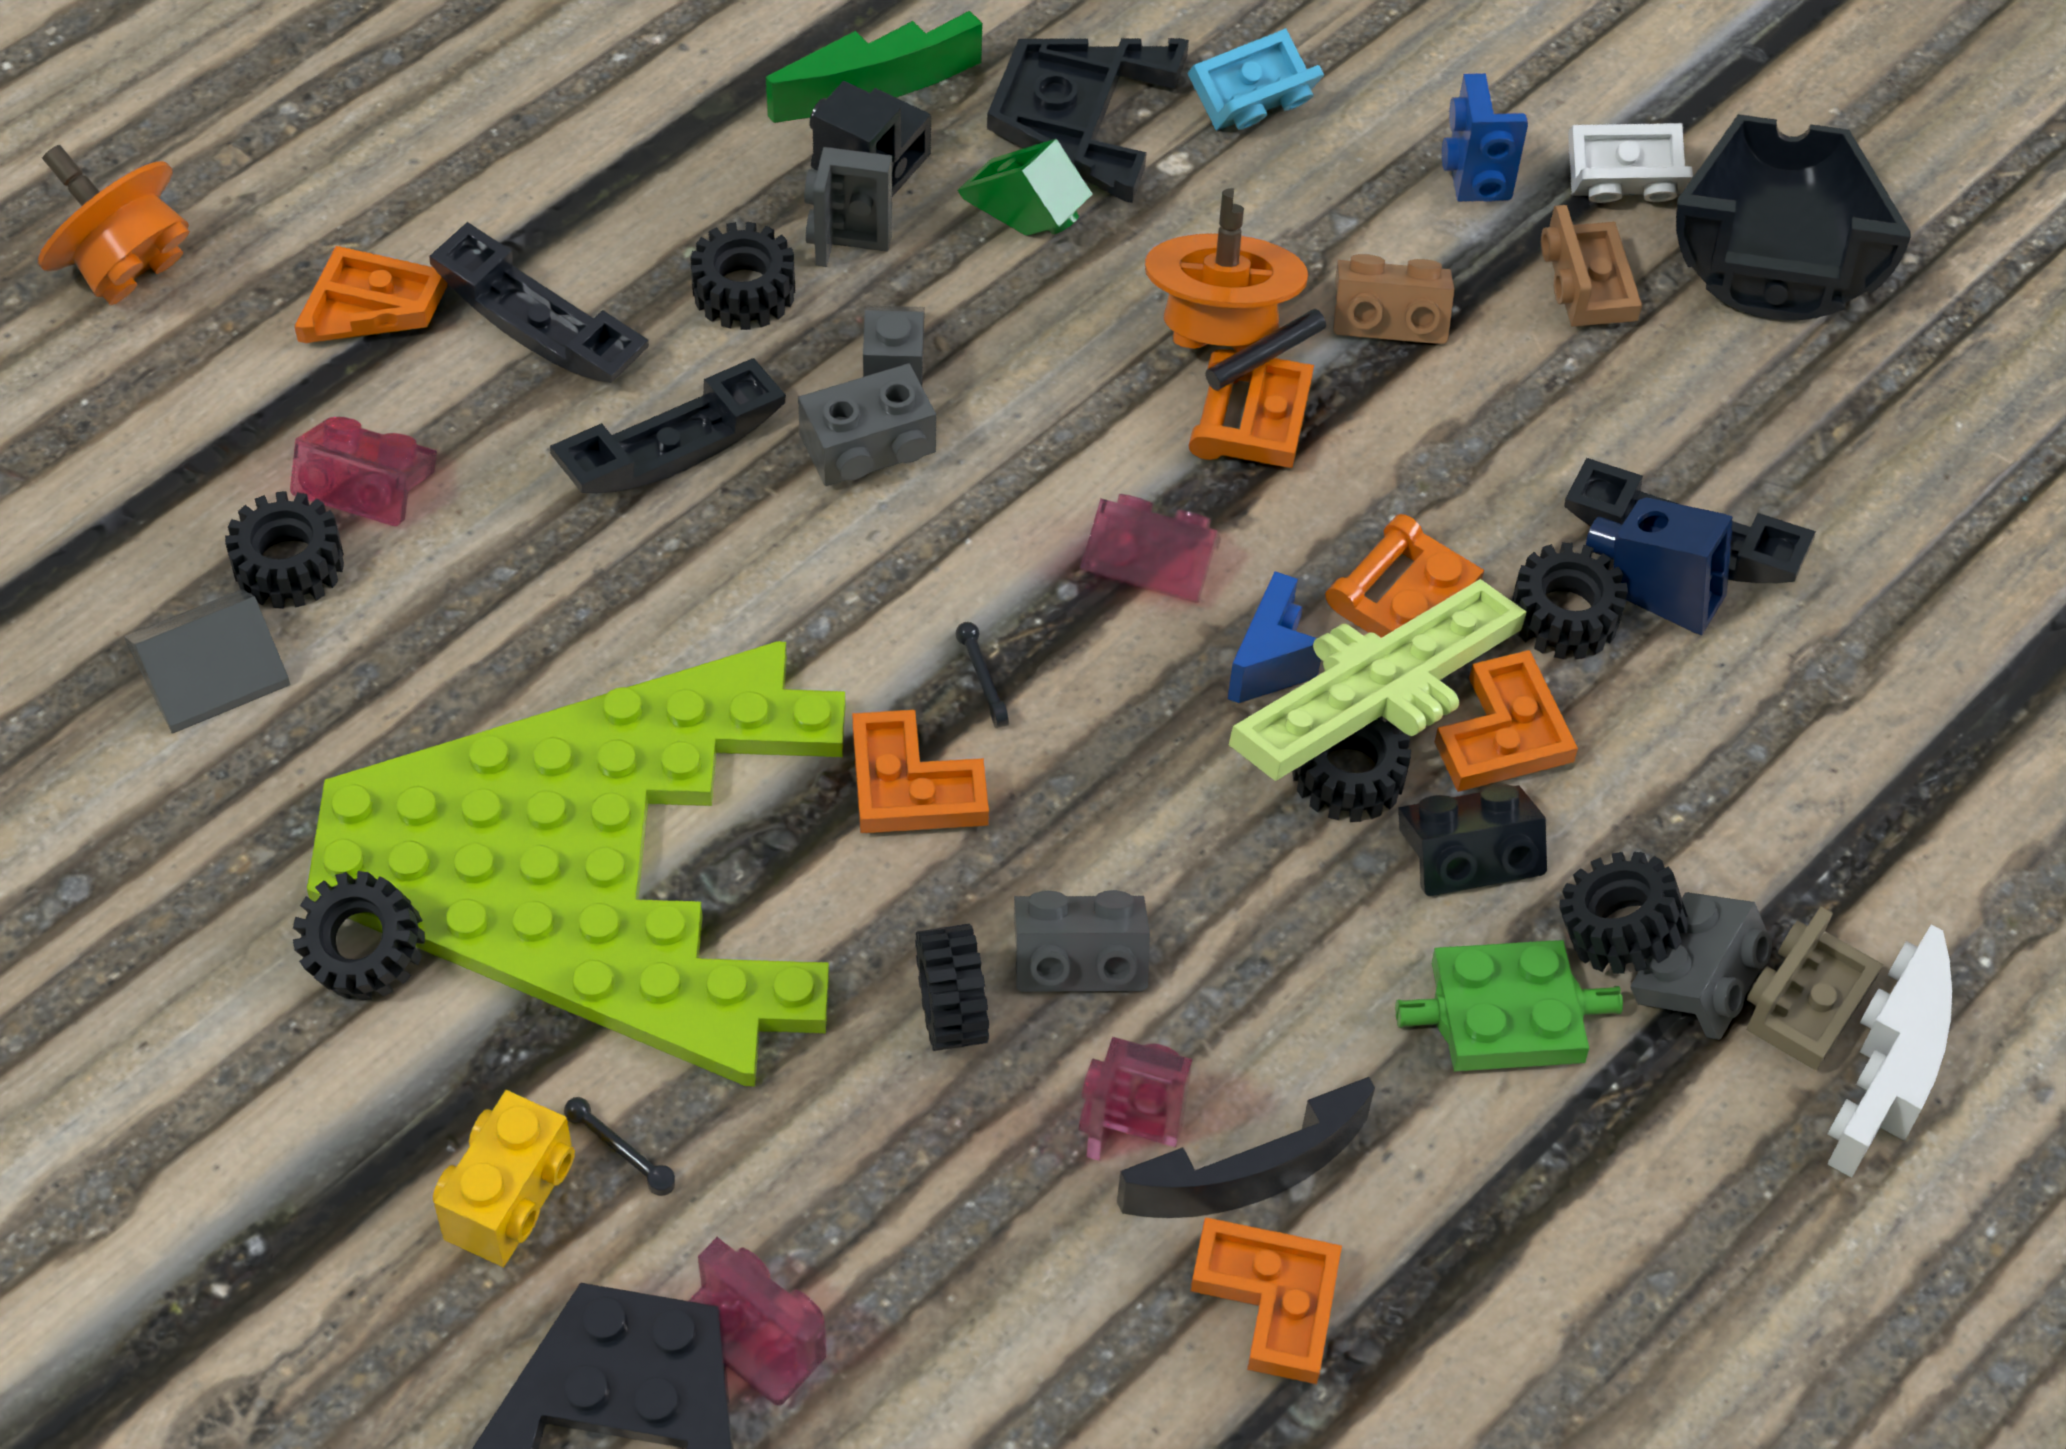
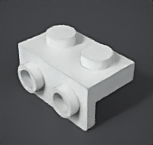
[1568,123,1693,203]

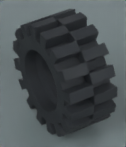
[690,222,796,330]
[225,491,344,609]
[1511,542,1628,659]
[1292,716,1411,822]
[1559,852,1688,974]
[293,871,425,1001]
[915,923,989,1051]

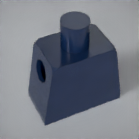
[1586,497,1733,635]

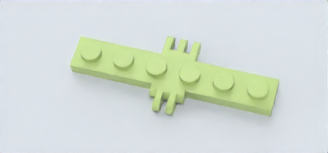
[1229,579,1527,781]

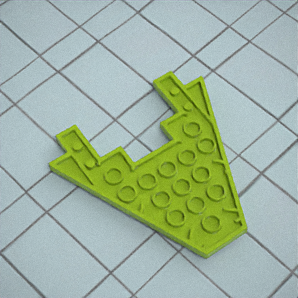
[307,641,846,1087]

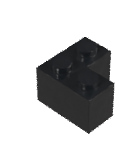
[809,81,931,197]

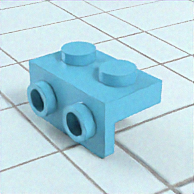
[1187,28,1324,131]

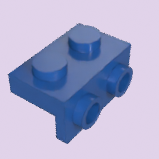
[1442,73,1528,202]

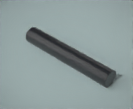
[1205,309,1326,391]

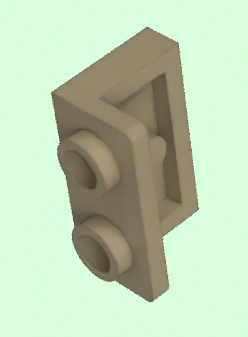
[1746,907,1883,1071]

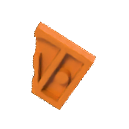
[294,246,447,343]

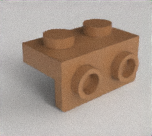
[1541,205,1642,327]
[1333,254,1454,344]

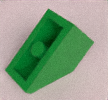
[957,139,1093,236]

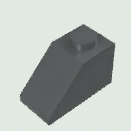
[863,305,925,386]

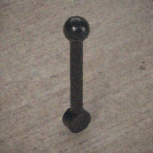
[955,622,1009,728]
[564,1097,675,1196]

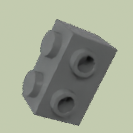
[798,363,936,487]

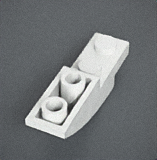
[1827,925,1952,1178]

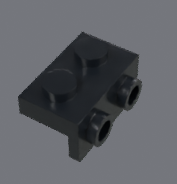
[1398,784,1547,896]

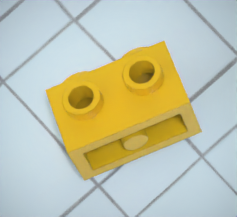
[433,1090,575,1268]

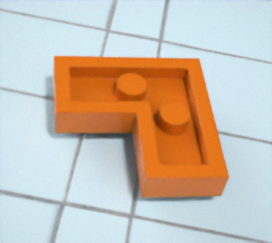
[1434,650,1578,792]
[852,710,989,833]
[1190,1217,1342,1384]

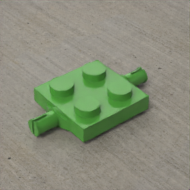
[1395,940,1623,1071]

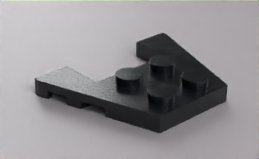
[987,38,1189,203]
[472,1283,734,1449]

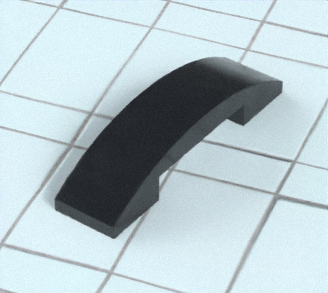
[429,222,649,383]
[550,358,786,494]
[1564,458,1816,583]
[1117,1077,1375,1218]

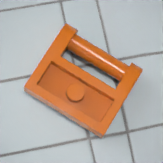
[1188,349,1314,468]
[1325,514,1484,638]

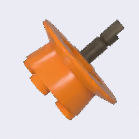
[38,145,190,306]
[1145,188,1308,352]

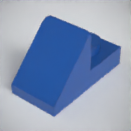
[1228,571,1321,703]

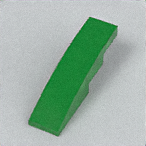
[766,11,983,123]

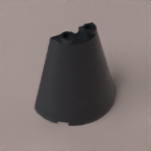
[1676,114,1911,321]

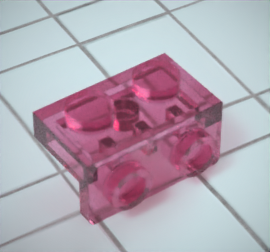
[290,417,437,526]
[1080,494,1221,604]
[1078,1036,1193,1161]
[688,1237,827,1406]

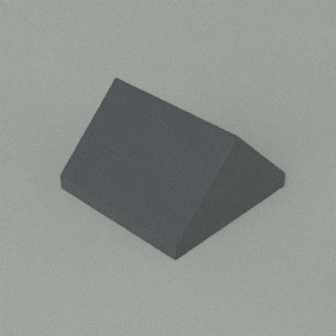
[124,589,291,734]

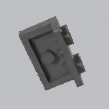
[804,147,892,267]
[1014,890,1150,992]
[1630,892,1772,1040]

